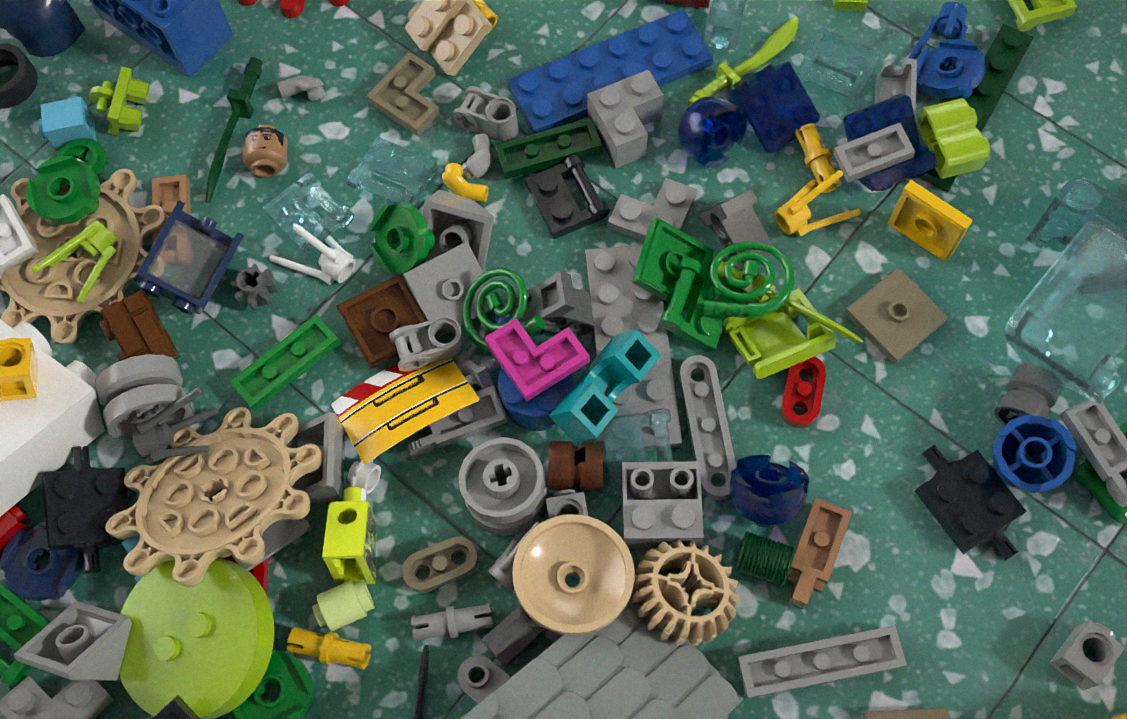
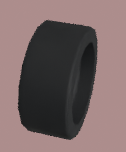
[0,43,38,108]

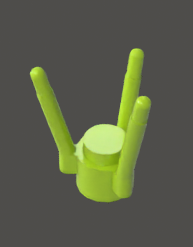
[31,219,117,303]

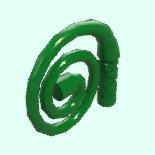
[704,241,795,319]
[462,267,545,353]

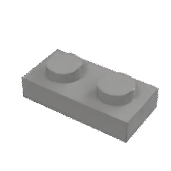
[833,122,915,183]

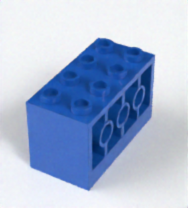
[89,0,233,78]

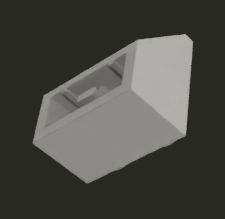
[622,461,704,549]

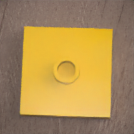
[888,180,973,262]

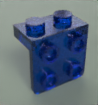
[720,61,820,154]
[843,94,938,191]

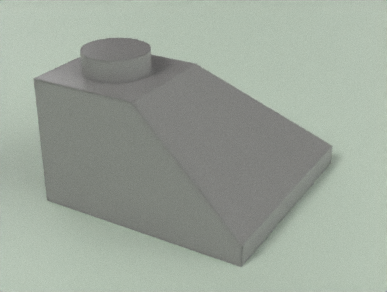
[423,190,494,272]

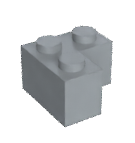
[587,69,664,168]

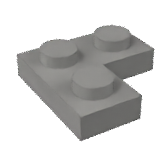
[607,178,698,242]
[0,676,114,719]

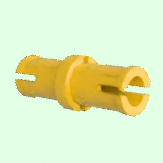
[795,123,842,193]
[287,626,372,670]

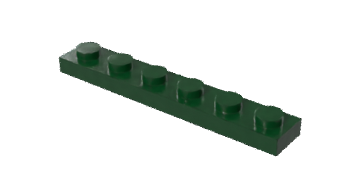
[917,24,1034,192]

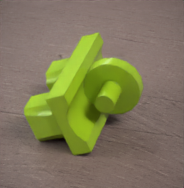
[89,67,149,136]

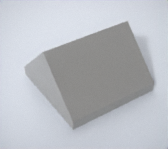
[287,412,346,503]
[14,601,132,680]

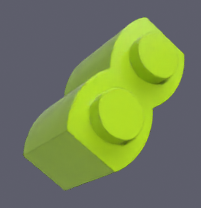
[917,98,990,179]

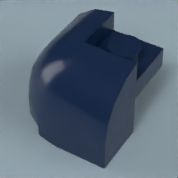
[0,0,85,57]

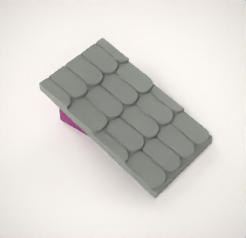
[461,589,744,719]

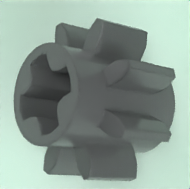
[230,263,278,311]

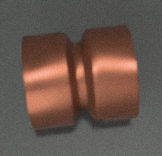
[548,440,603,491]

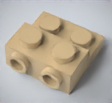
[405,0,492,76]

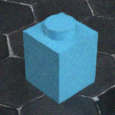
[38,96,96,150]

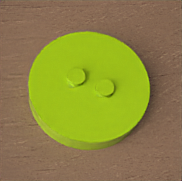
[119,558,274,719]

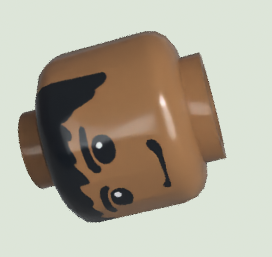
[242,125,288,178]

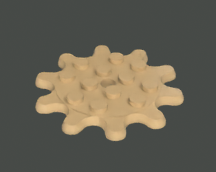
[0,159,166,344]
[105,407,322,587]

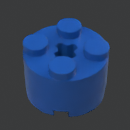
[498,368,574,431]

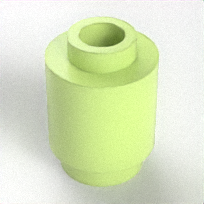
[312,579,375,631]

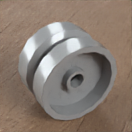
[95,354,192,440]
[458,437,549,536]

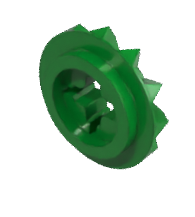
[54,138,109,176]

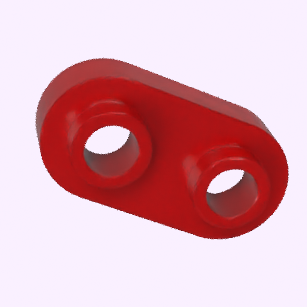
[781,357,826,428]

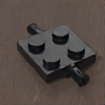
[915,445,1027,561]
[42,446,129,574]

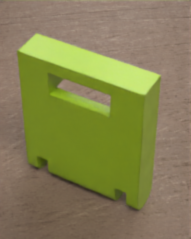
[723,288,836,379]

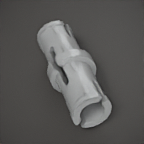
[411,603,494,642]

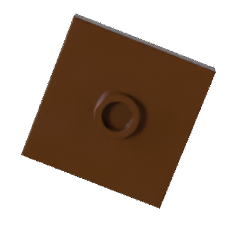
[336,274,427,370]

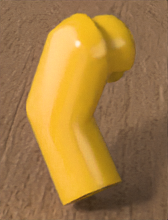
[442,163,489,202]

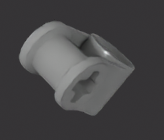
[452,86,519,142]
[389,316,462,372]

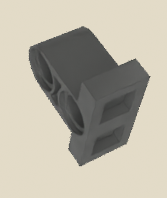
[699,189,771,271]
[512,271,595,337]

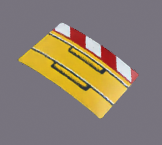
[331,358,480,465]

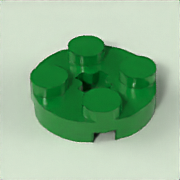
[26,156,101,226]
[370,203,435,274]
[232,650,314,719]

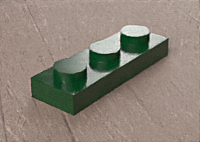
[495,118,602,180]

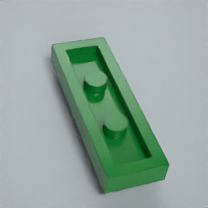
[229,314,341,412]

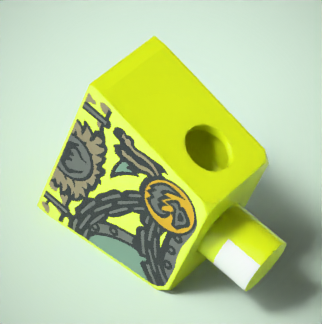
[322,487,377,585]

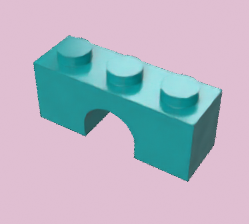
[549,329,661,442]

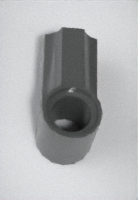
[482,605,550,668]

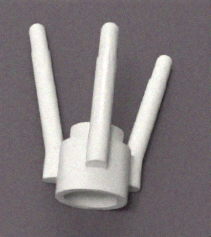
[269,220,356,285]

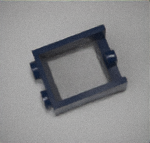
[134,200,244,315]

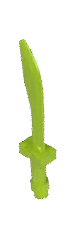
[687,16,799,112]
[718,261,863,344]

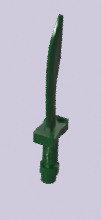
[206,57,263,203]

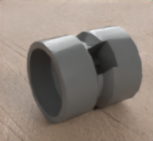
[994,364,1063,426]

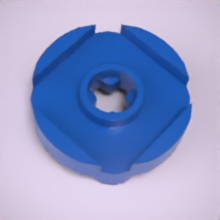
[917,39,985,99]

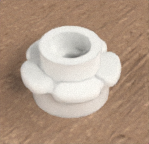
[347,460,381,494]

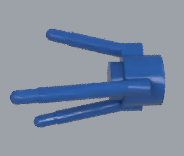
[908,1,968,69]

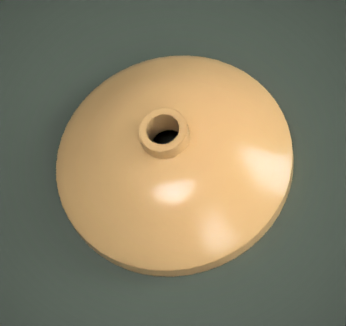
[512,514,635,635]

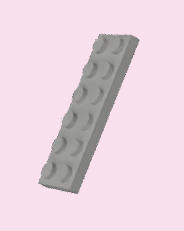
[585,245,682,455]

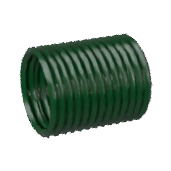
[734,531,795,587]

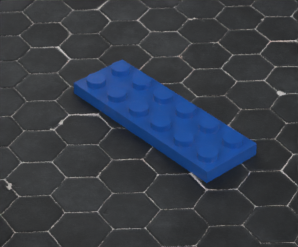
[507,9,714,134]

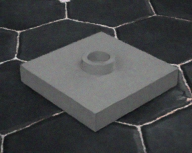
[402,241,493,338]

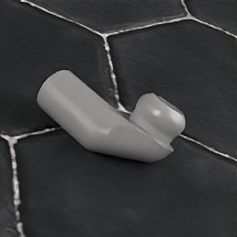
[277,75,326,101]
[461,134,494,180]

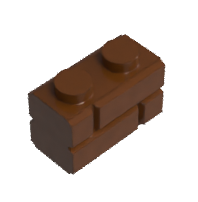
[99,291,181,361]

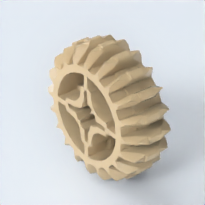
[632,539,740,647]

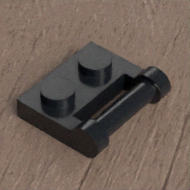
[525,155,610,239]

